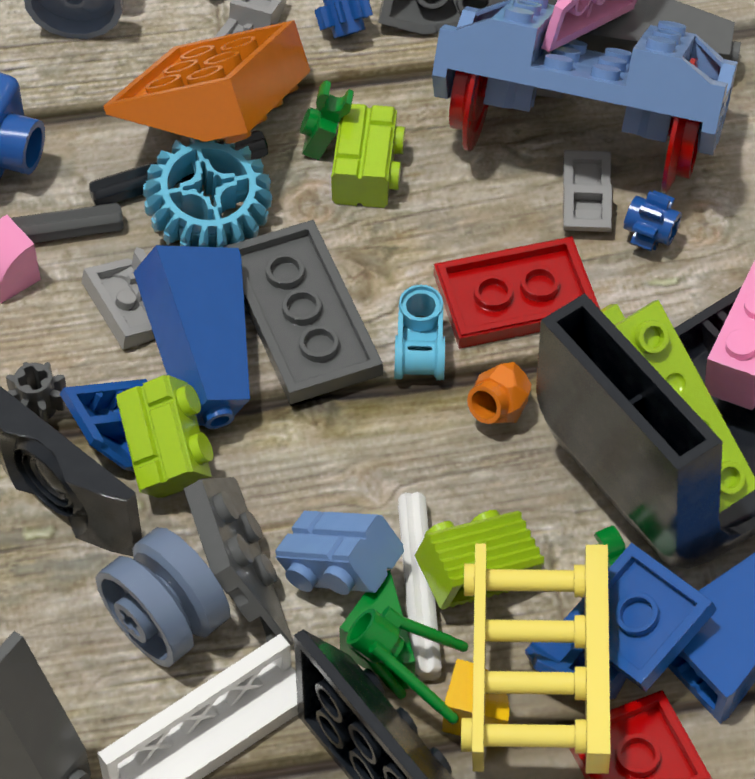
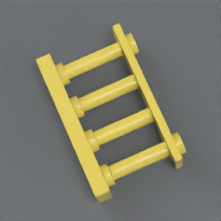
[461,543,610,774]

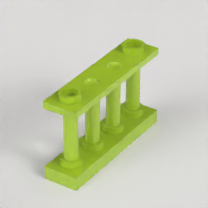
[601,300,755,513]

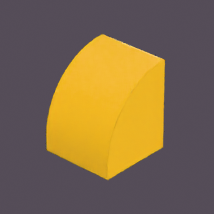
[442,659,510,736]

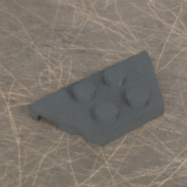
[184,477,294,646]

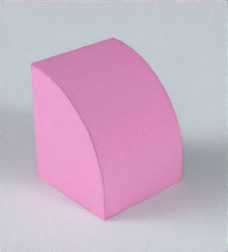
[0,215,41,303]

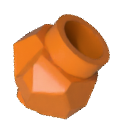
[467,362,532,424]

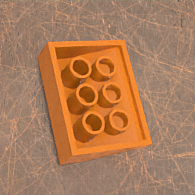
[103,20,311,144]

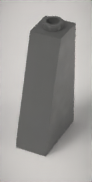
[575,0,741,65]

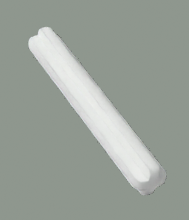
[398,492,442,681]

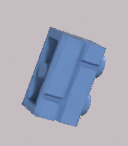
[275,511,404,595]

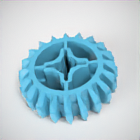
[143,138,272,247]

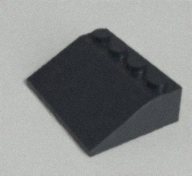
[294,629,454,779]

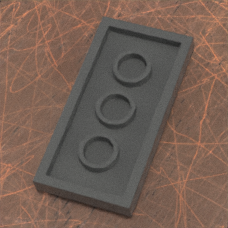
[223,220,383,404]

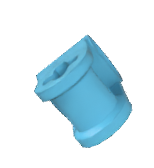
[394,284,445,380]

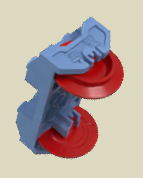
[432,0,738,194]

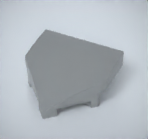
[82,247,155,350]

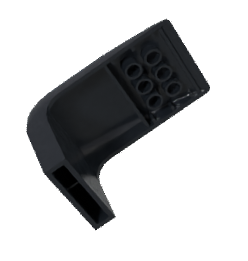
[536,286,755,568]

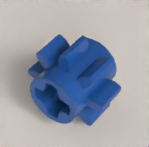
[314,0,373,39]
[623,190,682,251]

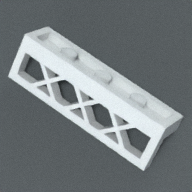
[98,634,298,779]

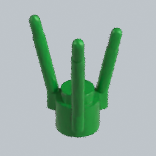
[346,606,469,724]

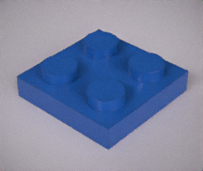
[564,542,717,692]

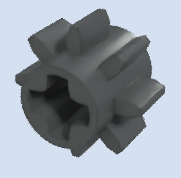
[6,362,66,423]

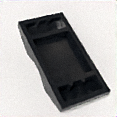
[0,386,142,557]

